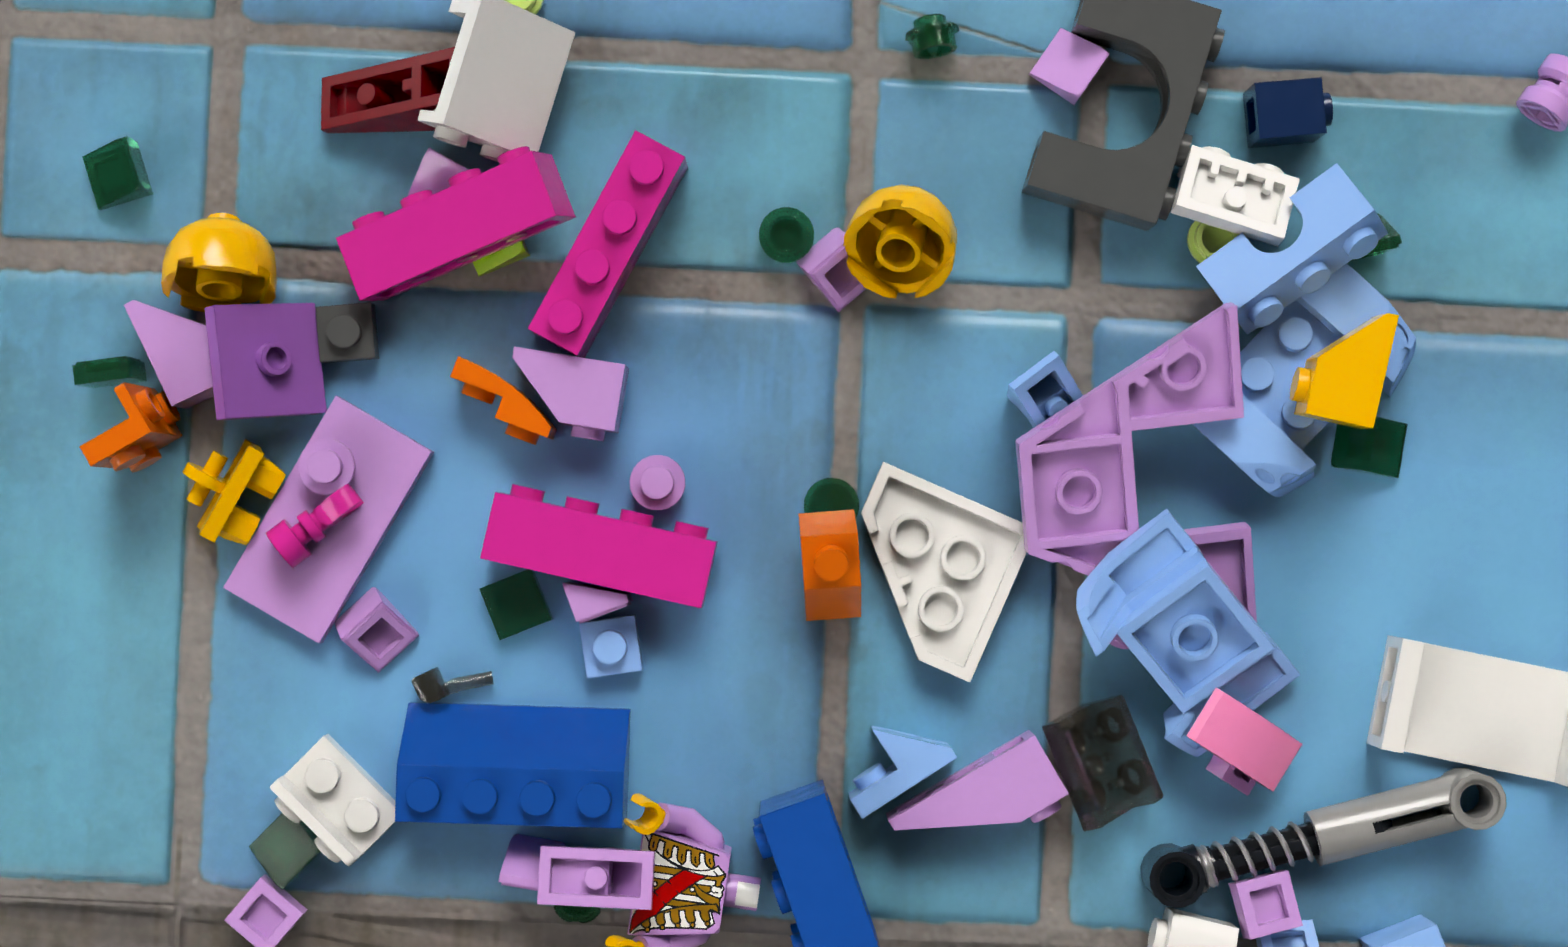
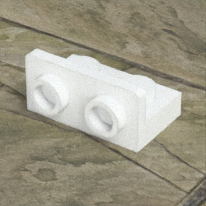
[1171,145,1300,247]
[270,734,395,866]

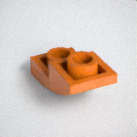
[450,356,557,445]

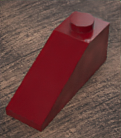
[321,47,455,133]

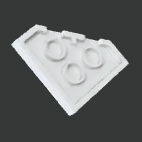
[861,462,1027,682]

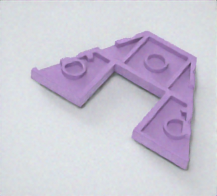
[1015,302,1257,622]

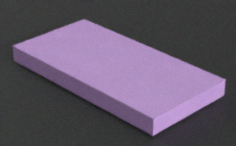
[223,396,434,643]

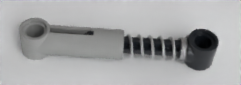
[1140,767,1507,908]

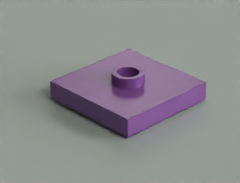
[204,303,327,421]

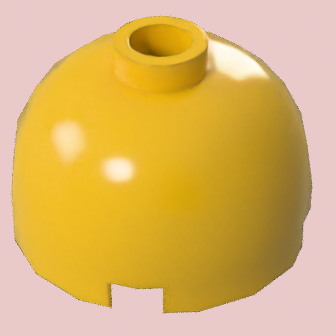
[843,184,957,299]
[161,213,277,312]

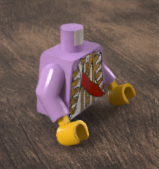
[605,793,761,947]

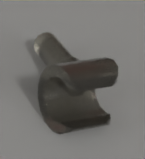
[412,667,494,703]

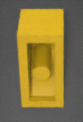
[1290,313,1399,429]

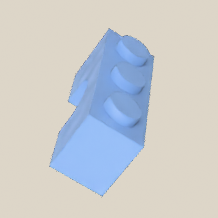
[1196,163,1388,335]

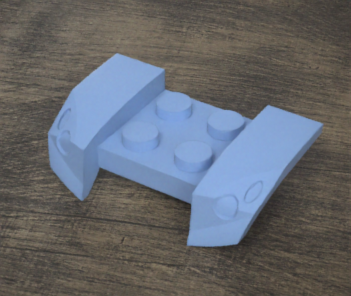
[1192,264,1416,498]
[1076,508,1300,757]

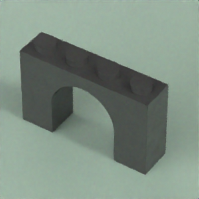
[1021,0,1225,231]

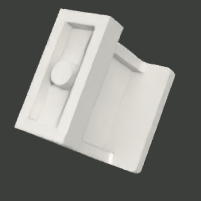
[417,0,575,162]

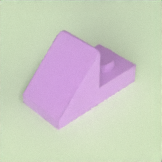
[537,845,655,910]

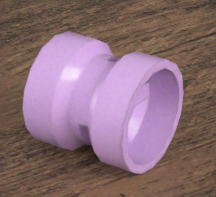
[1516,54,1568,132]

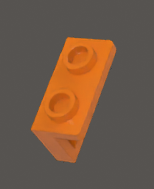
[79,382,183,473]

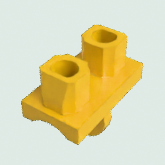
[182,439,286,545]

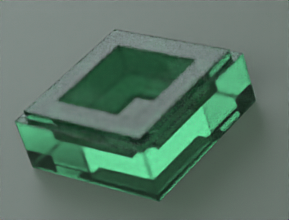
[72,356,147,388]
[480,569,553,640]

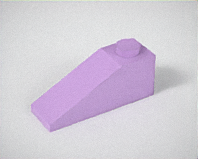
[886,730,1069,831]

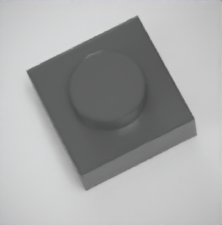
[315,302,379,364]

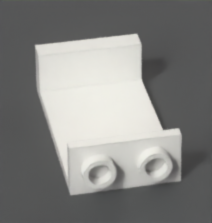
[1366,635,1568,787]

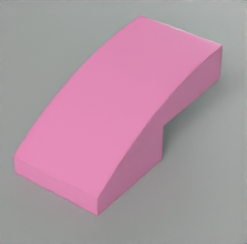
[1186,688,1302,792]

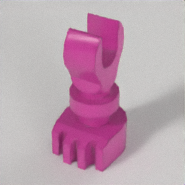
[266,484,364,568]

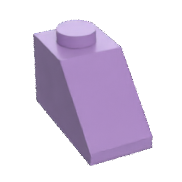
[124,300,214,409]
[512,346,629,442]

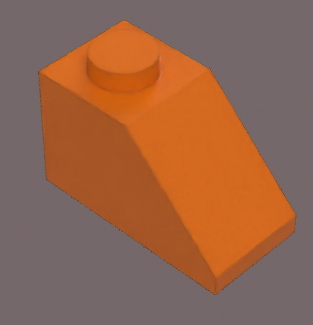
[798,509,861,621]

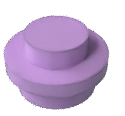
[298,439,356,495]
[630,455,685,510]

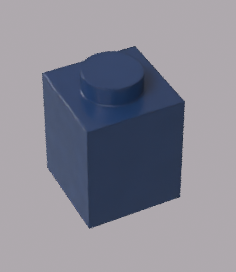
[1243,77,1333,148]

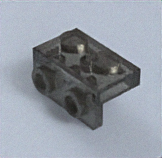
[1042,695,1163,831]

